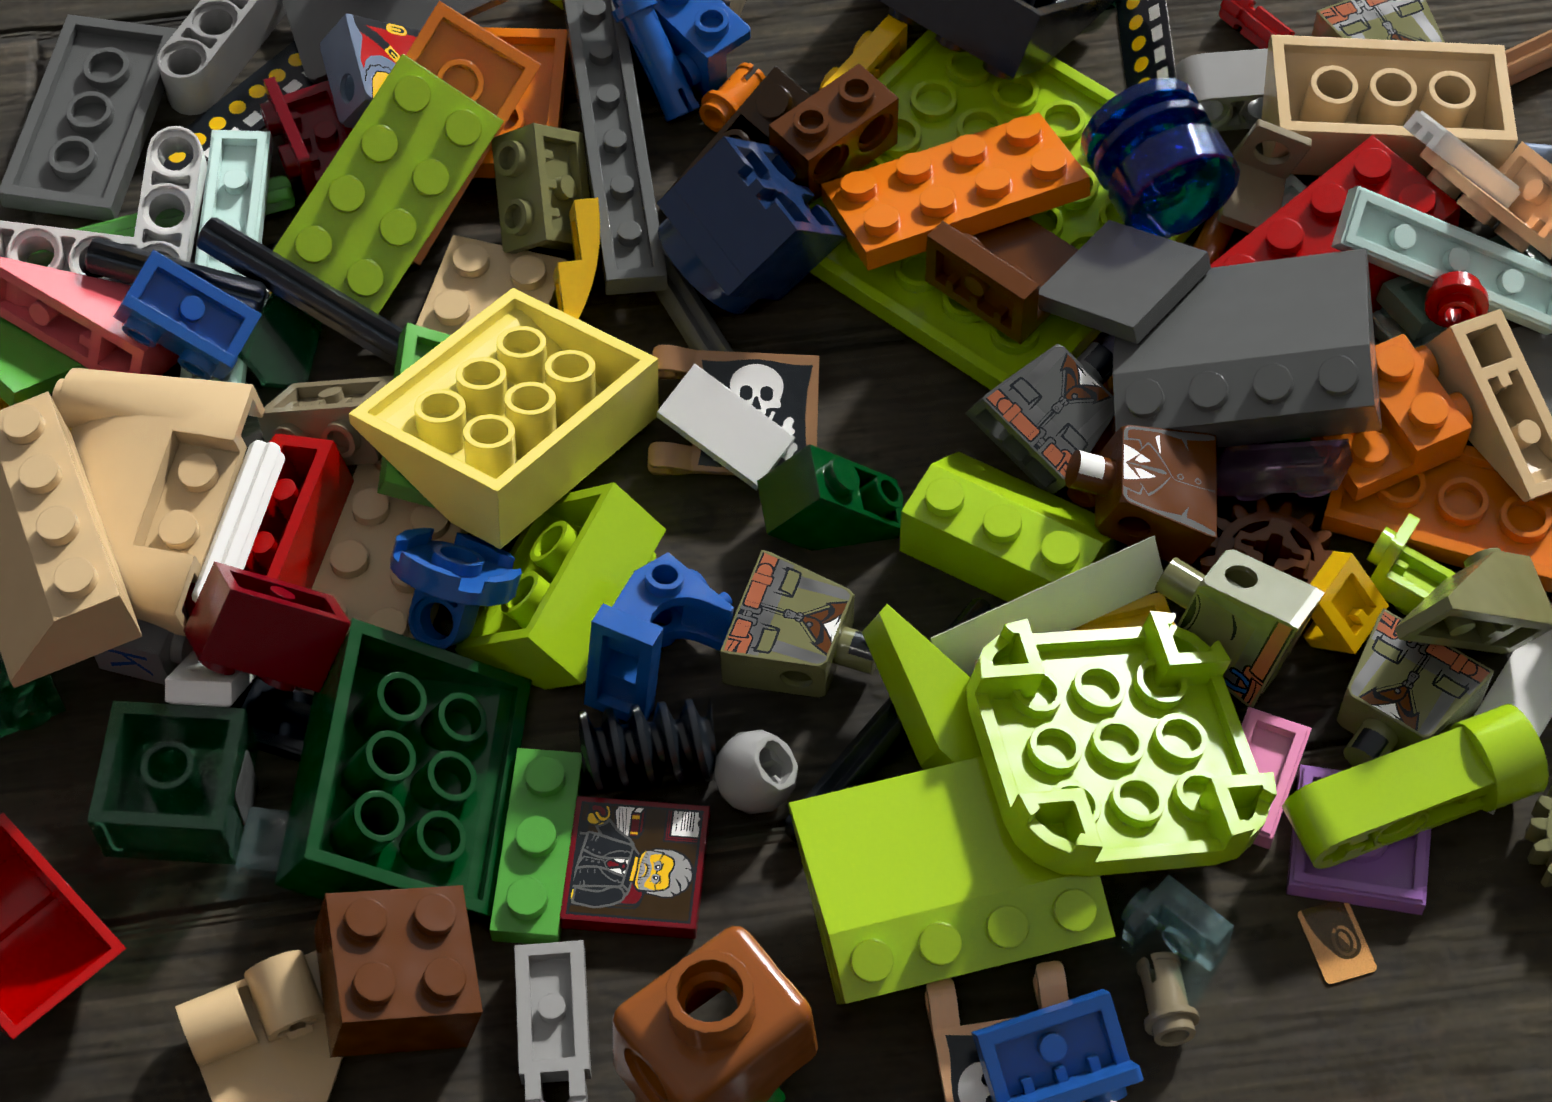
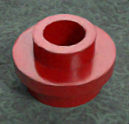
[1425,271,1489,328]

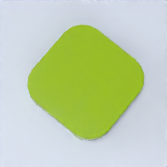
[966,611,1277,877]

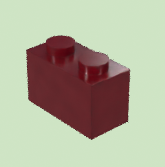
[183,561,351,693]

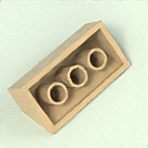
[1261,35,1518,180]
[0,392,143,688]

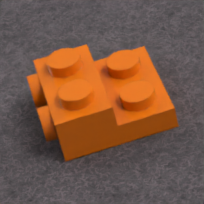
[1311,334,1473,502]

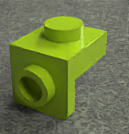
[1366,513,1456,615]

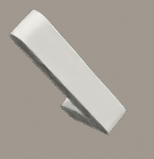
[0,126,207,285]

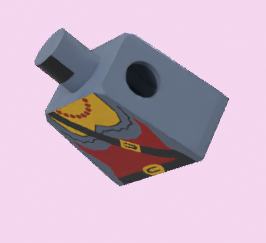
[320,13,420,129]

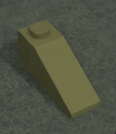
[1395,548,1552,655]

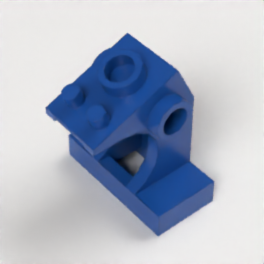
[584,552,734,722]

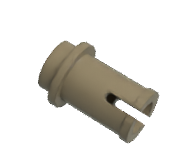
[1136,952,1200,1047]

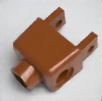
[613,926,818,1102]

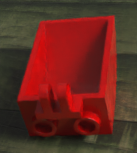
[0,812,127,1039]

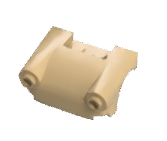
[52,368,265,636]

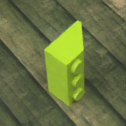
[900,451,1121,602]
[454,482,666,690]

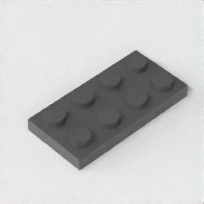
[0,14,177,221]

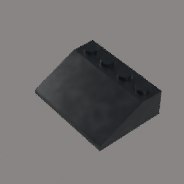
[878,0,1113,80]

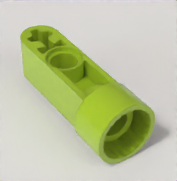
[1282,704,1549,869]

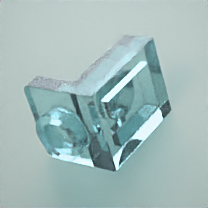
[1121,875,1234,971]

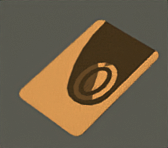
[1298,901,1377,984]

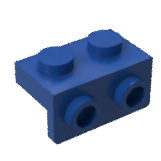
[653,0,751,96]
[113,249,262,381]
[971,989,1144,1102]

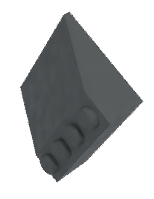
[1113,248,1382,448]

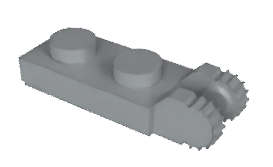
[514,940,591,1102]

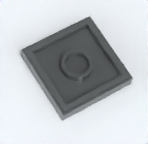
[1038,220,1211,344]

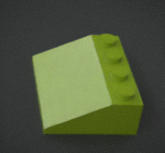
[788,756,1116,1004]

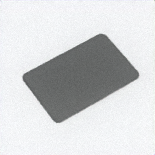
[235,750,259,830]

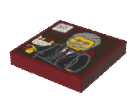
[560,796,711,939]

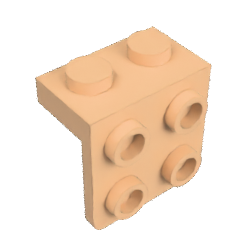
[1419,142,1552,260]

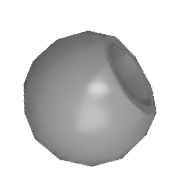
[713,729,798,814]

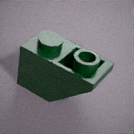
[757,444,903,551]

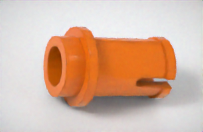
[699,62,766,133]

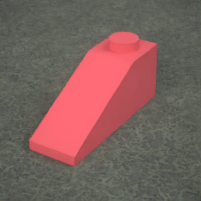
[0,257,179,376]

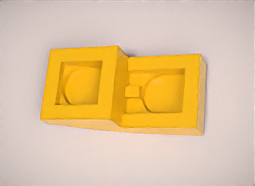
[553,197,600,319]

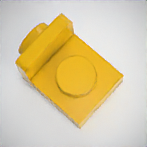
[1304,551,1389,654]

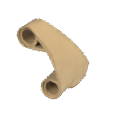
[175,950,343,1102]

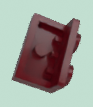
[259,76,352,197]

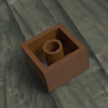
[314,885,483,1058]

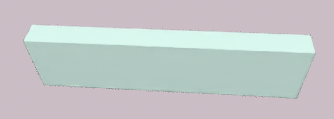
[1331,186,1552,335]

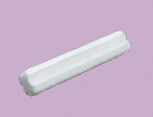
[191,440,285,603]

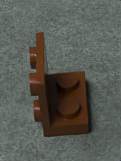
[925,217,1078,345]

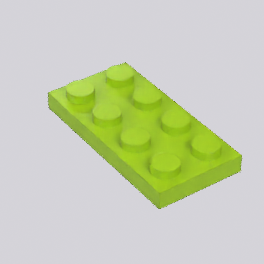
[273,54,504,314]

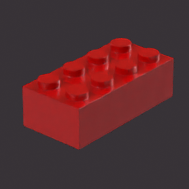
[1211,135,1461,313]

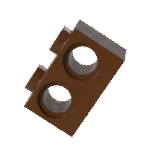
[769,64,899,205]

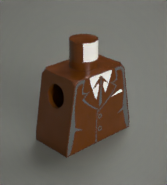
[1065,425,1217,566]

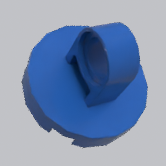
[390,528,522,649]

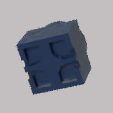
[656,136,847,314]

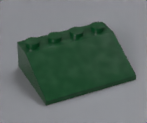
[274,618,532,921]

